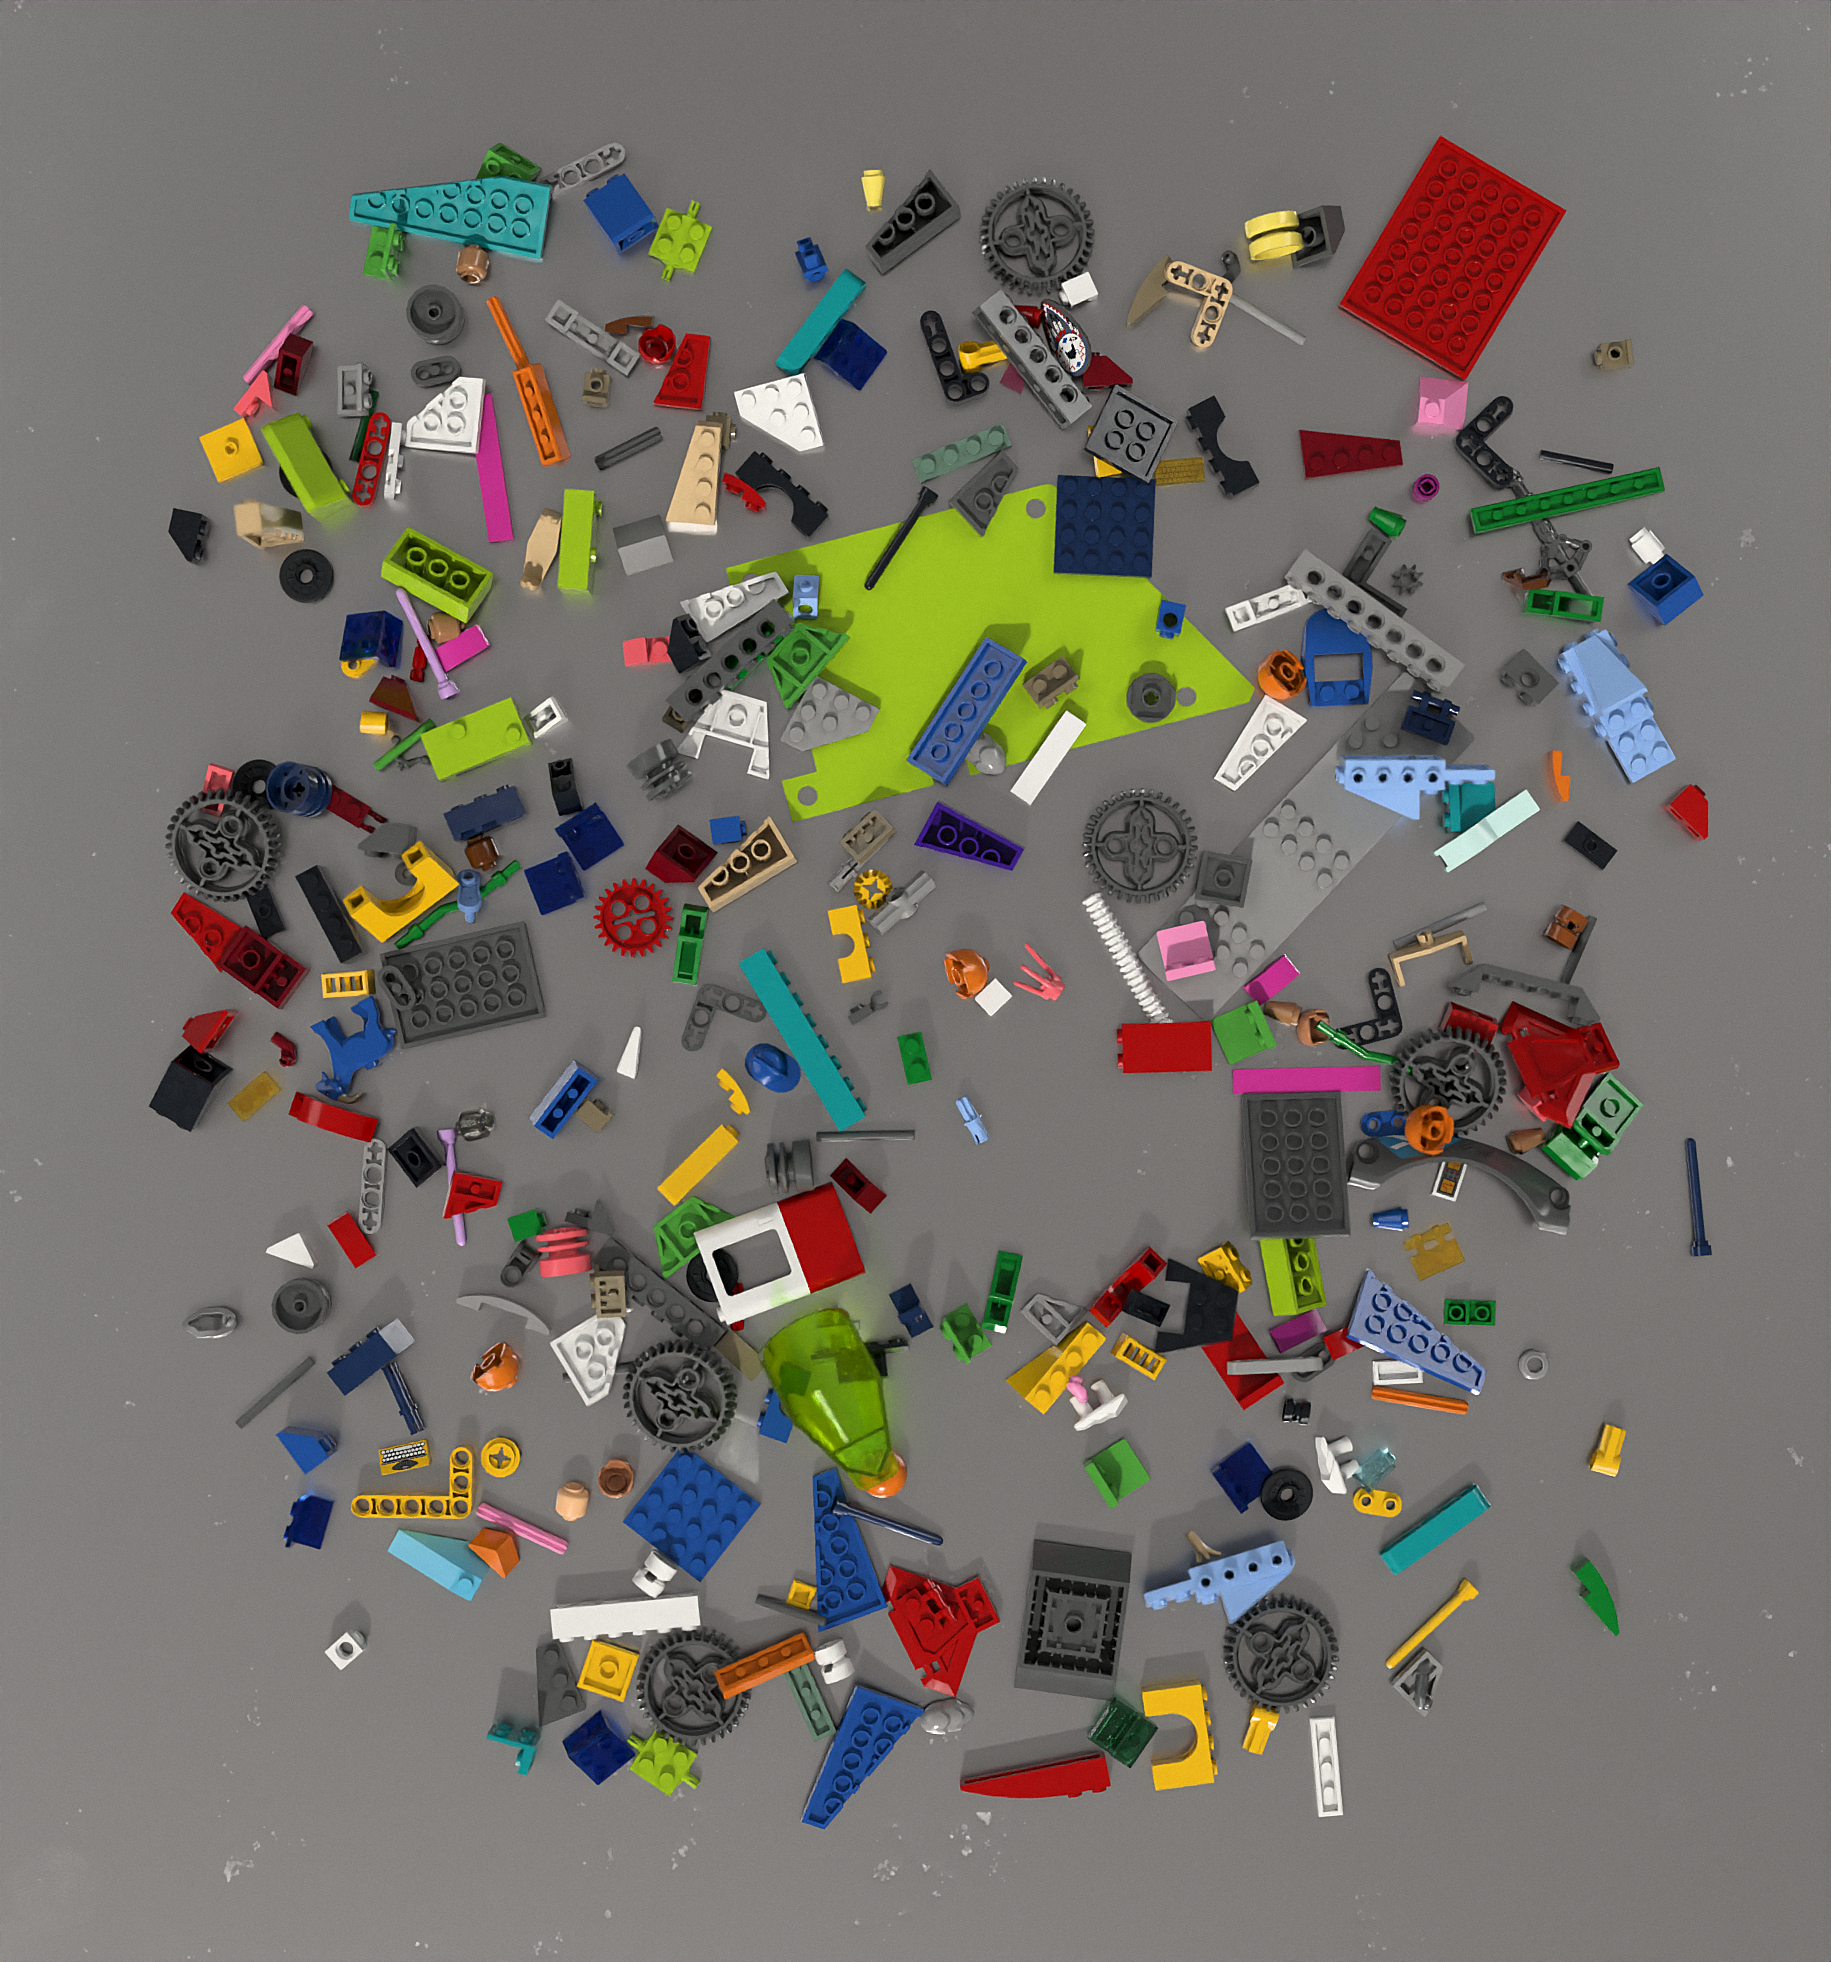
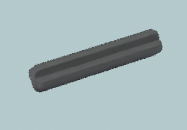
[594,427,663,470]

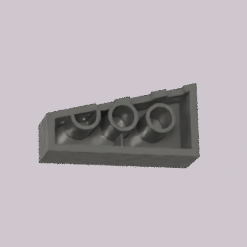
[865,169,961,274]

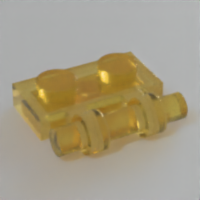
[1403,1223,1465,1281]

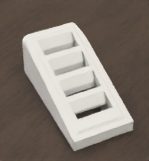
[617,1026,642,1079]

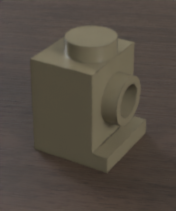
[1594,339,1634,371]
[582,368,612,407]
[575,1097,615,1134]

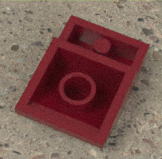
[217,925,310,1010]

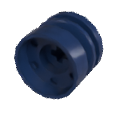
[266,761,333,818]

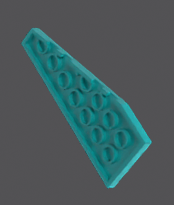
[349,176,552,259]

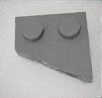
[1020,1293,1088,1346]
[1390,1648,1444,1717]

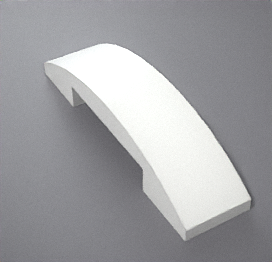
[1225,575,1318,632]

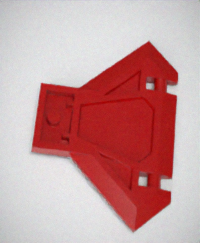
[1500,1001,1620,1129]
[882,1565,1001,1697]

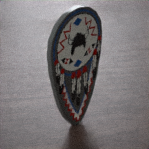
[1040,299,1092,377]

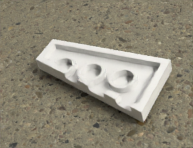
[680,571,789,644]
[1214,695,1307,791]

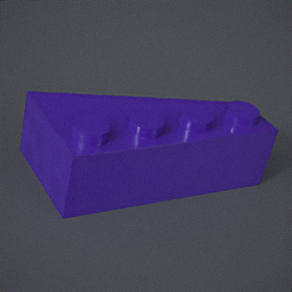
[914,800,1025,871]

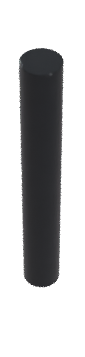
[1539,450,1614,473]

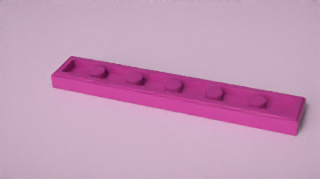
[476,393,514,543]
[1232,1066,1381,1094]

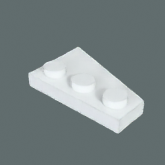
[384,422,406,500]

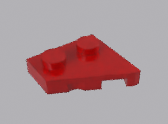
[442,1171,502,1219]

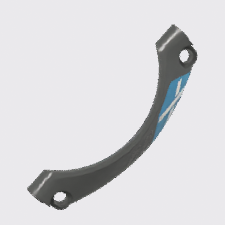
[1347,1134,1571,1235]

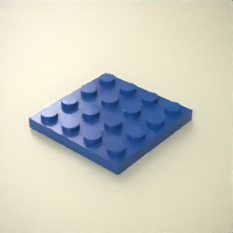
[623,1447,761,1582]

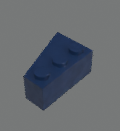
[443,784,528,843]
[327,1318,415,1396]

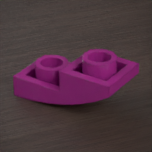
[1269,1308,1327,1354]

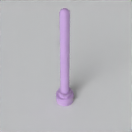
[396,588,459,700]
[437,1128,467,1246]

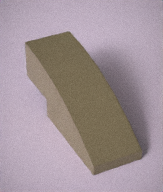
[1126,255,1179,329]

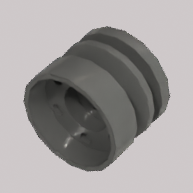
[627,739,693,801]
[765,1139,814,1194]

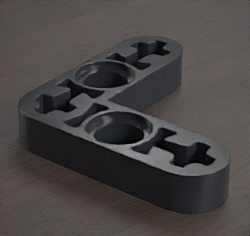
[1456,396,1513,488]
[1333,968,1403,1050]

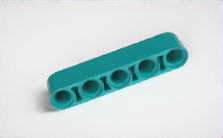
[775,268,866,376]
[1379,1484,1491,1575]

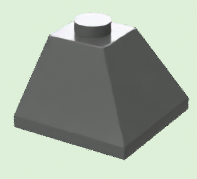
[1291,205,1345,267]

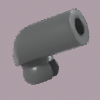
[1221,250,1241,287]
[1414,1674,1433,1709]

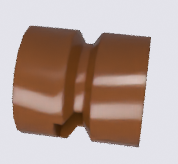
[1544,905,1589,950]

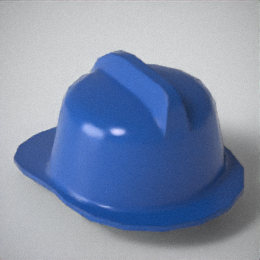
[745,1043,801,1093]

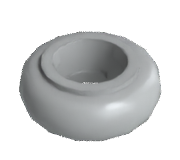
[1519,1349,1550,1380]

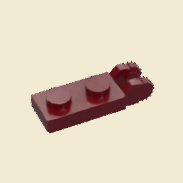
[327,783,387,834]

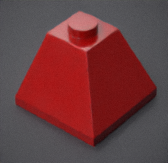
[182,1009,238,1053]

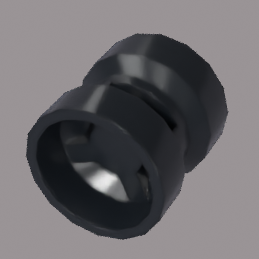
[1282,1398,1311,1426]

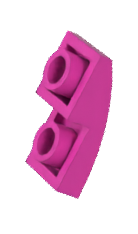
[434,624,490,672]
[1244,954,1300,1006]

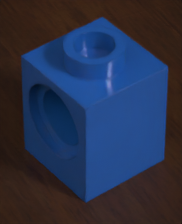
[1155,600,1186,639]
[710,816,747,845]

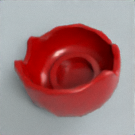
[638,324,676,364]

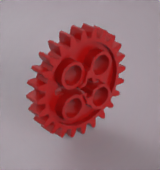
[593,878,674,958]

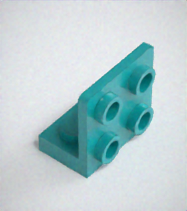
[486,1723,541,1776]

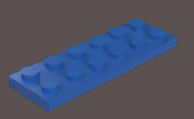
[906,637,1027,786]

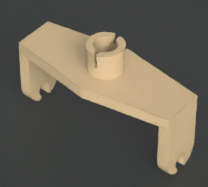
[520,507,563,590]
[1389,930,1473,987]

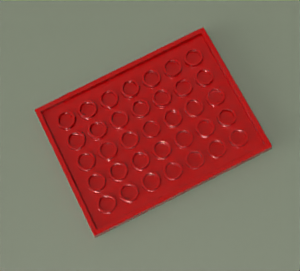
[1339,136,1567,381]

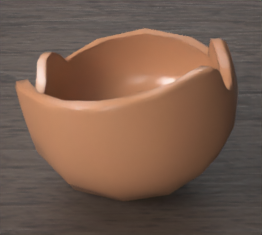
[1297,1009,1330,1046]
[598,1459,635,1498]

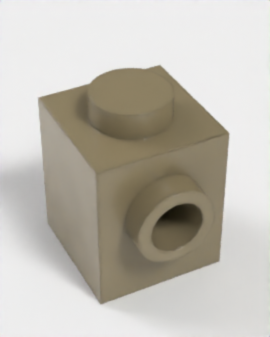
[706,412,736,450]

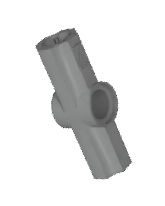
[867,870,936,935]

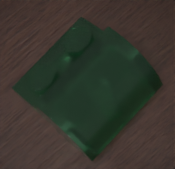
[1087,1697,1158,1769]

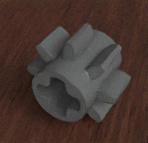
[1393,564,1424,594]

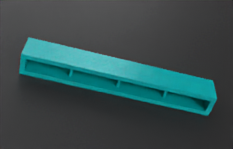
[738,948,867,1132]

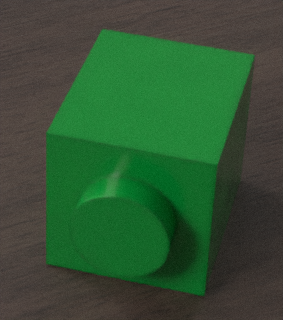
[507,1208,547,1242]

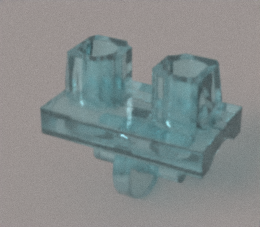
[1352,1449,1396,1493]

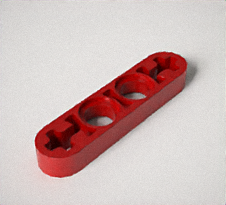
[352,412,392,507]

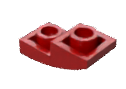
[722,472,767,512]
[327,1211,376,1269]
[1323,1326,1364,1361]

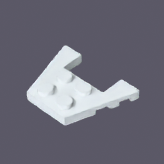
[677,689,770,780]

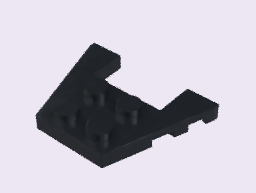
[1155,1259,1239,1355]

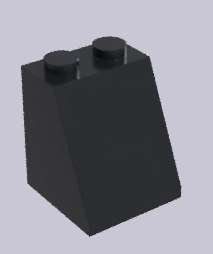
[149,1045,233,1132]

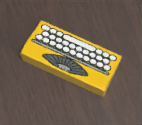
[378,1439,432,1475]

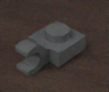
[848,990,889,1025]

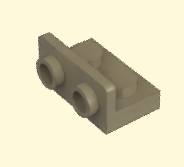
[1023,656,1080,709]
[839,809,896,865]
[590,1264,627,1318]

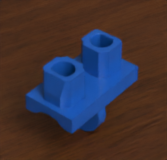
[795,237,828,282]

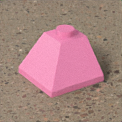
[1414,377,1469,431]

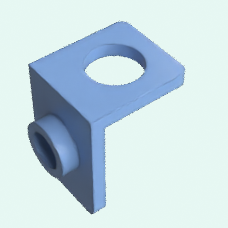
[793,575,819,619]

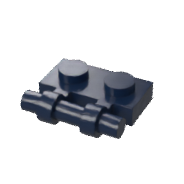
[1400,690,1460,746]

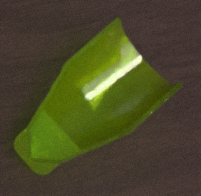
[758,1308,899,1490]

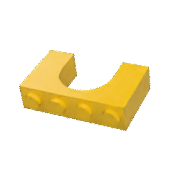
[342,840,459,943]
[1141,1680,1218,1790]

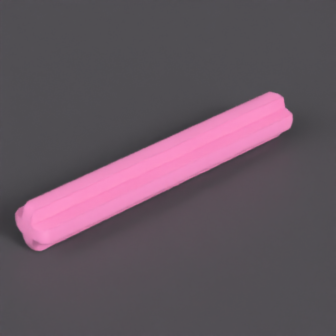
[243,305,313,385]
[476,1503,568,1554]

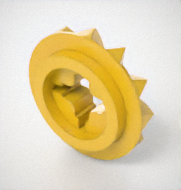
[854,870,893,909]
[481,1437,520,1477]

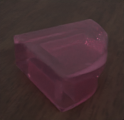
[999,362,1024,395]

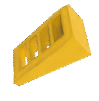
[321,969,376,998]
[1110,1333,1167,1380]

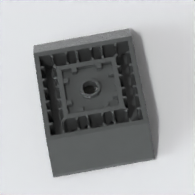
[1014,1541,1132,1701]

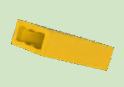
[657,1124,740,1206]

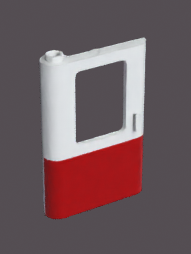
[693,1181,866,1325]

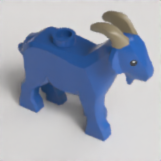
[310,996,396,1104]

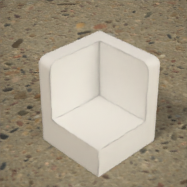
[975,978,1012,1016]

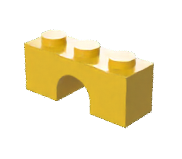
[828,905,875,983]

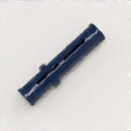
[381,1362,425,1435]

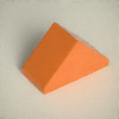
[468,1528,520,1579]

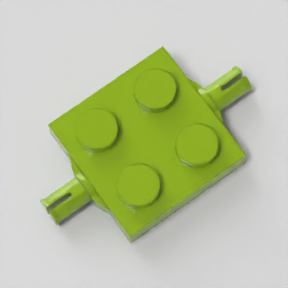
[648,200,712,282]
[626,1726,701,1797]

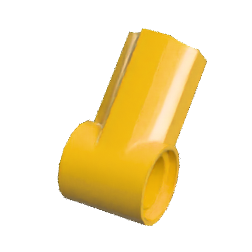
[958,340,1007,374]
[360,711,391,736]
[1590,1424,1626,1477]
[1242,1701,1280,1755]

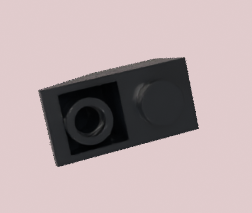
[168,508,209,565]
[667,613,712,674]
[548,758,583,816]

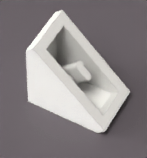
[523,696,569,739]
[266,1232,318,1269]

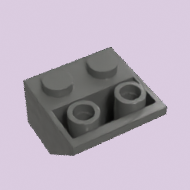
[358,822,417,860]

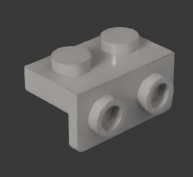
[337,362,372,417]

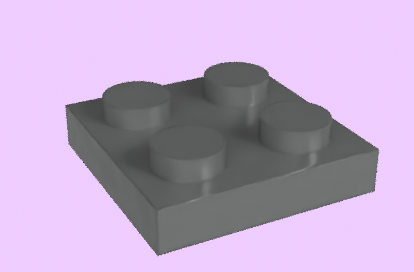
[1194,850,1252,909]

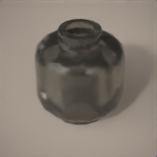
[455,1107,494,1142]

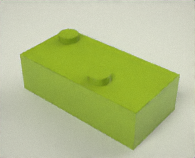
[557,489,603,595]
[381,527,494,624]
[420,697,533,782]

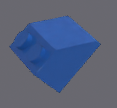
[1628,553,1704,625]
[276,1426,337,1474]

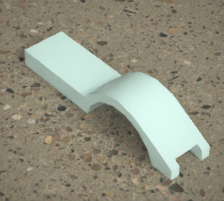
[1434,789,1540,872]

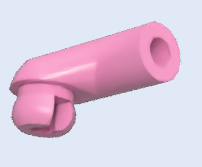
[1067,1375,1089,1403]

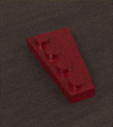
[1298,430,1403,480]

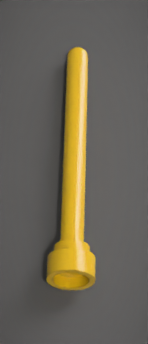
[1386,1579,1479,1668]

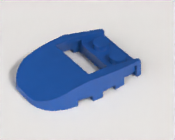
[1300,608,1373,707]

